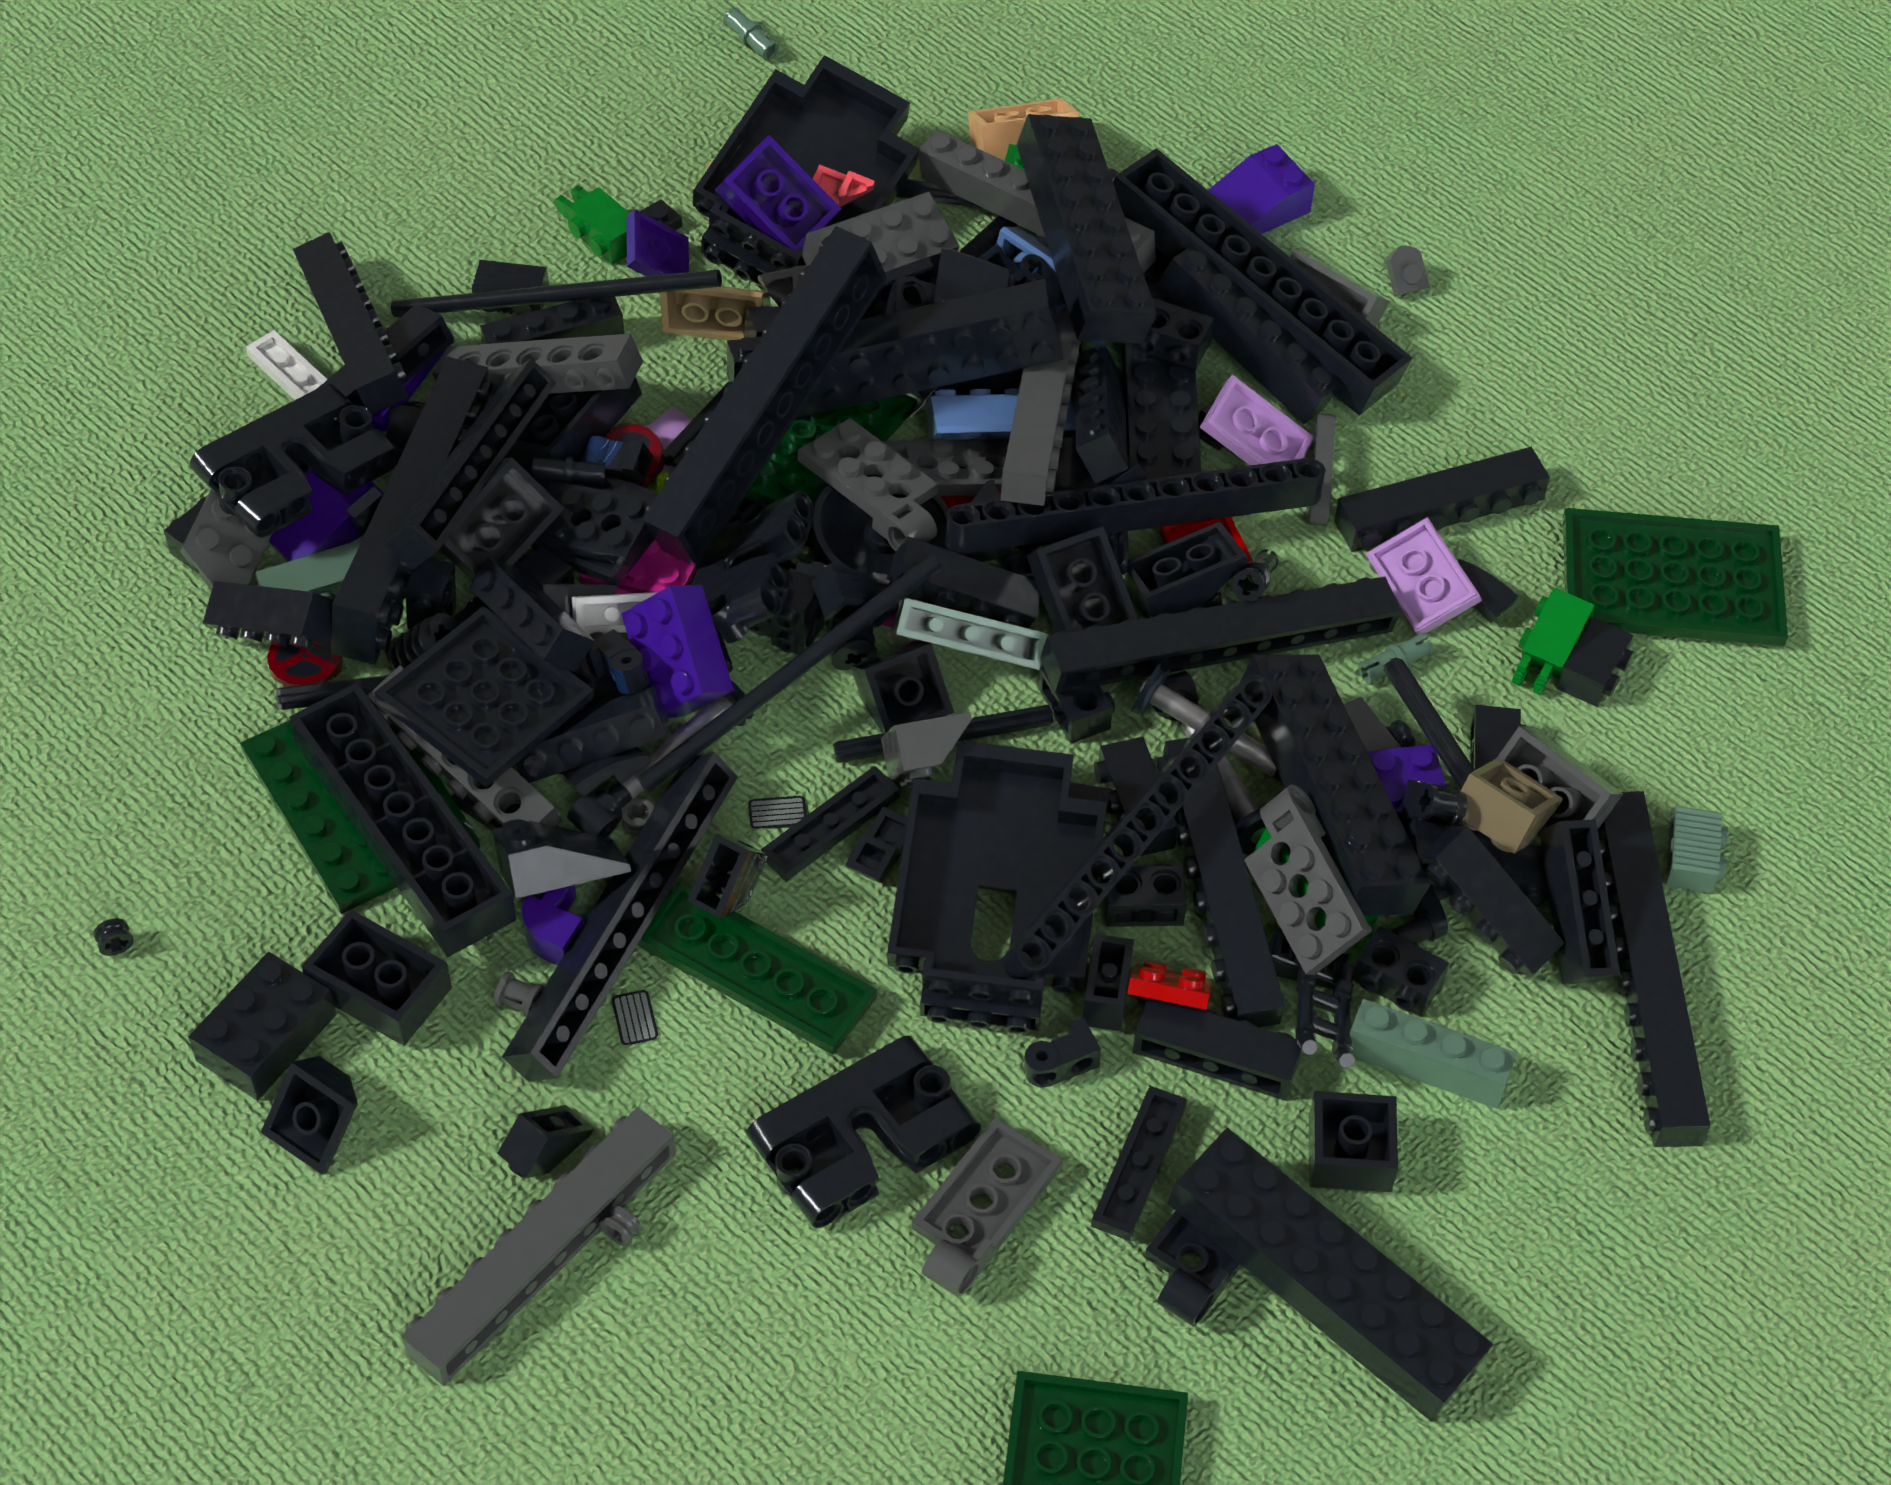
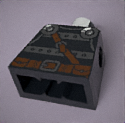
[687,834,768,919]

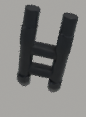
[1295,963,1355,1068]

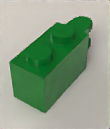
[554,185,630,265]
[1512,587,1594,695]

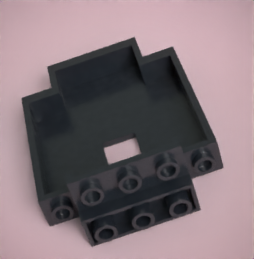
[693,55,920,291]
[887,740,1107,1034]

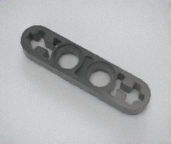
[1309,413,1336,526]

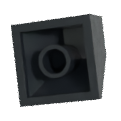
[260,1056,358,1175]

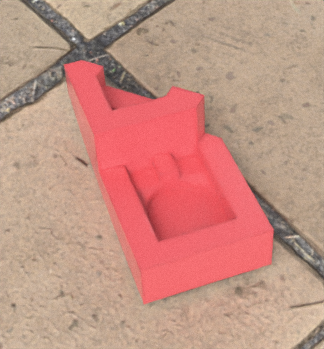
[813,164,875,207]

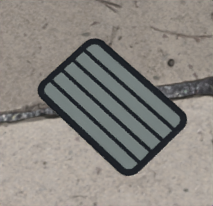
[748,796,807,829]
[612,990,658,1046]

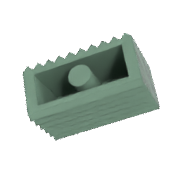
[1666,806,1728,894]

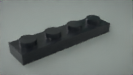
[761,766,900,882]
[1091,1085,1188,1241]

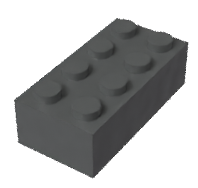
[802,192,960,276]

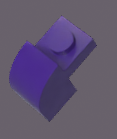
[522,885,583,965]

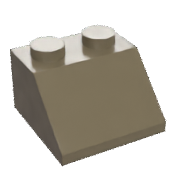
[1461,757,1563,854]

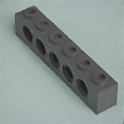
[432,334,643,397]
[367,665,562,827]

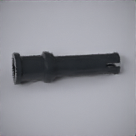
[1232,549,1279,601]

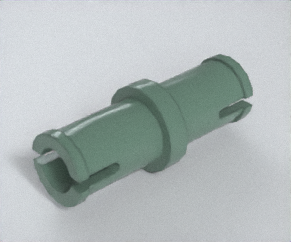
[723,7,779,60]
[1358,633,1433,684]

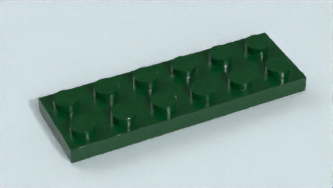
[637,881,877,1055]

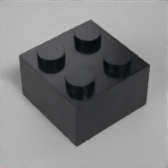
[1309,1091,1398,1192]

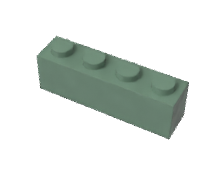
[255,540,362,600]
[891,598,1048,670]
[1349,999,1517,1109]

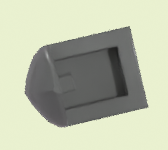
[1384,245,1430,297]

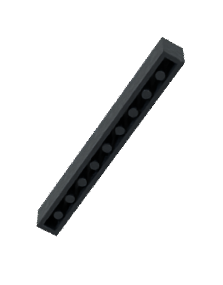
[1040,576,1402,694]
[502,752,738,1082]
[1598,791,1711,1147]

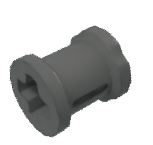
[493,971,545,1017]

